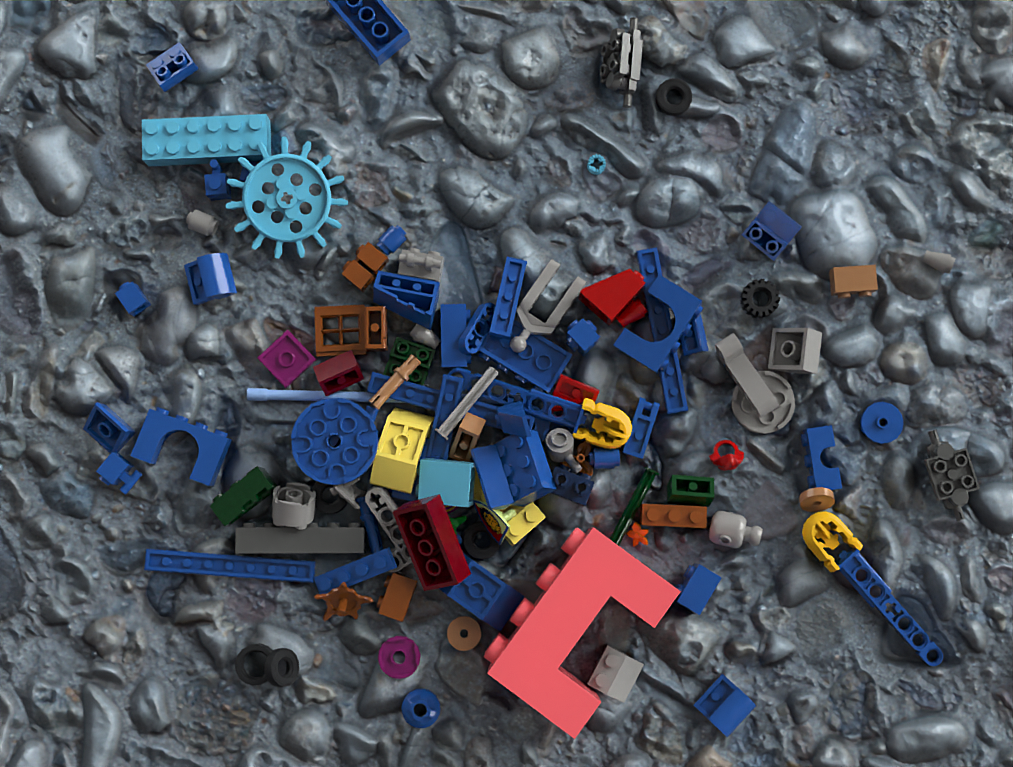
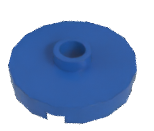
[860,402,904,444]

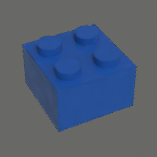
[674,563,721,615]

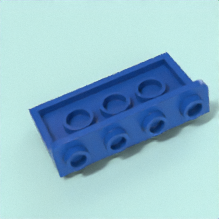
[477,320,572,394]

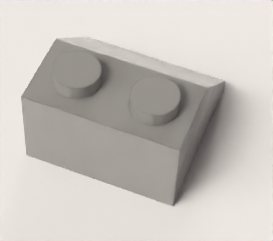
[768,328,822,374]
[586,644,644,703]

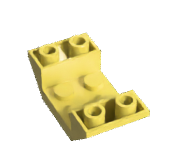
[370,407,434,494]

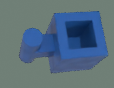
[204,159,231,201]
[96,452,143,494]

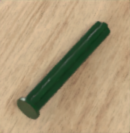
[610,466,659,546]

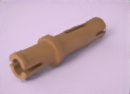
[368,354,421,410]

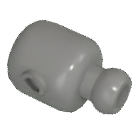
[709,511,763,549]

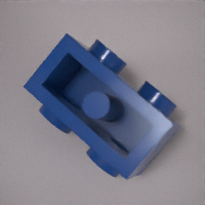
[566,318,600,356]

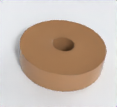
[799,487,835,512]
[447,616,481,651]

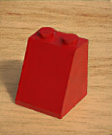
[578,269,646,326]

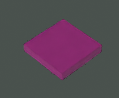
[257,329,317,389]

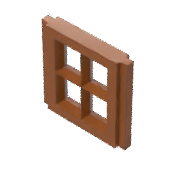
[314,305,367,357]

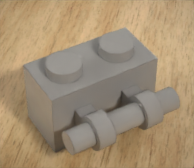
[398,248,444,282]

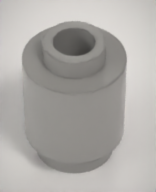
[186,209,219,236]

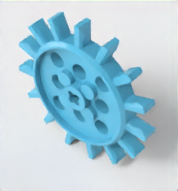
[226,137,348,258]

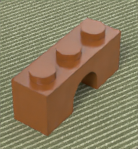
[640,504,707,528]

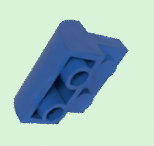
[146,42,199,92]
[741,201,802,261]
[184,253,237,305]
[694,674,756,738]

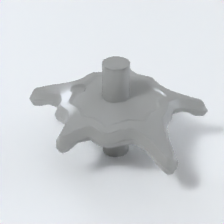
[330,477,367,509]

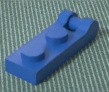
[622,397,660,459]

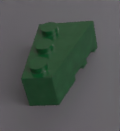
[210,466,277,527]

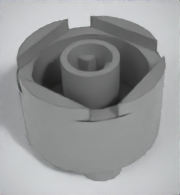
[272,483,316,530]

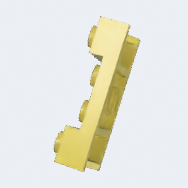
[474,468,546,547]

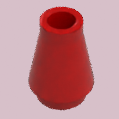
[617,299,648,328]

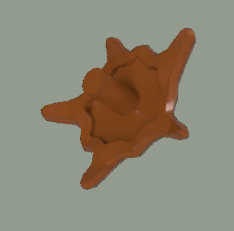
[314,582,373,621]

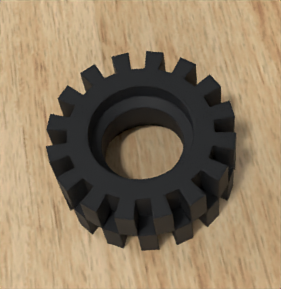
[740,279,780,319]

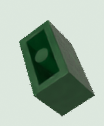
[667,475,715,507]

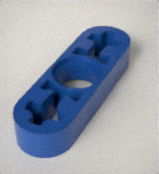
[458,302,495,354]

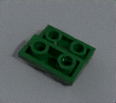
[383,337,436,386]

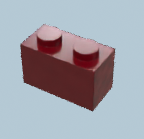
[313,350,364,396]

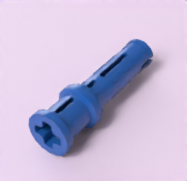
[355,495,384,554]

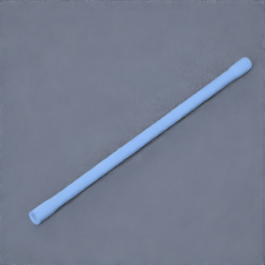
[247,388,520,406]

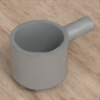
[546,428,582,473]

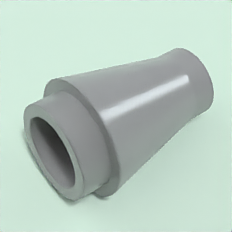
[922,250,956,274]
[409,324,441,350]

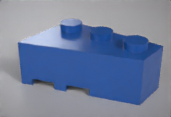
[373,271,440,330]

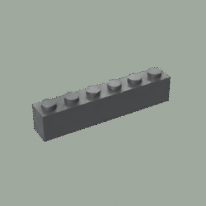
[235,523,366,553]

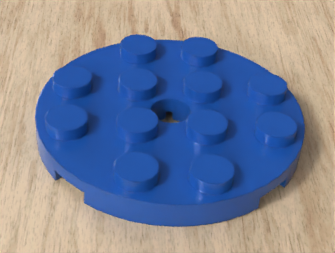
[291,398,378,485]

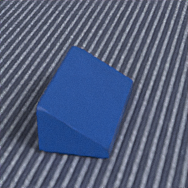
[680,314,709,356]

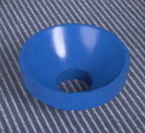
[401,688,441,728]

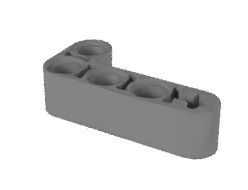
[715,333,779,418]
[365,485,412,572]

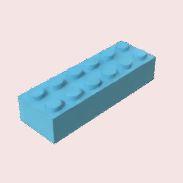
[142,114,271,166]

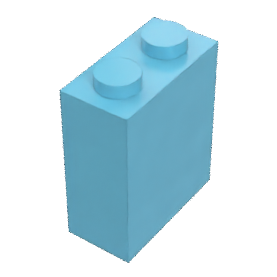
[415,458,476,507]

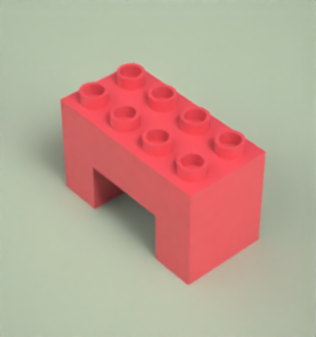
[483,527,681,739]

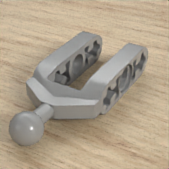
[510,259,587,353]

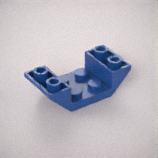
[439,553,525,631]

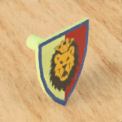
[473,499,516,545]

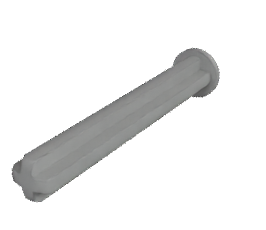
[434,367,498,440]

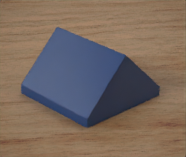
[83,402,136,454]

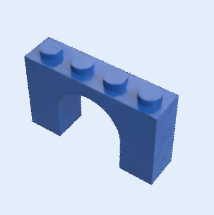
[613,274,703,374]
[130,407,232,487]

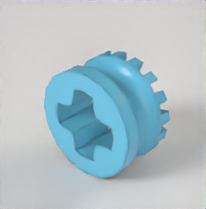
[587,154,606,175]

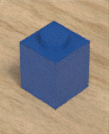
[115,282,151,317]

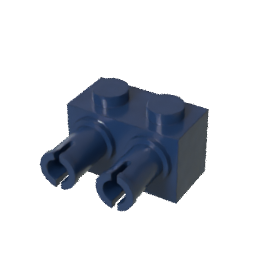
[551,464,595,506]

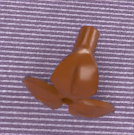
[560,441,593,476]

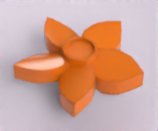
[626,522,649,547]

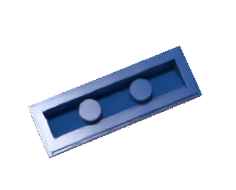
[470,445,514,510]

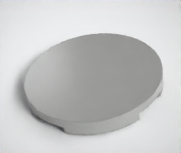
[731,371,795,434]

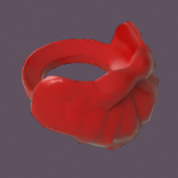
[709,440,744,471]

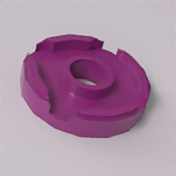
[378,636,421,679]

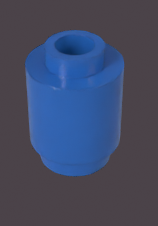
[376,225,407,256]
[588,448,620,469]

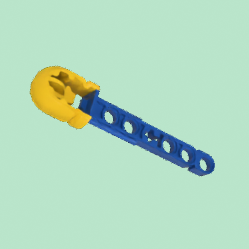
[448,367,632,449]
[802,511,943,666]

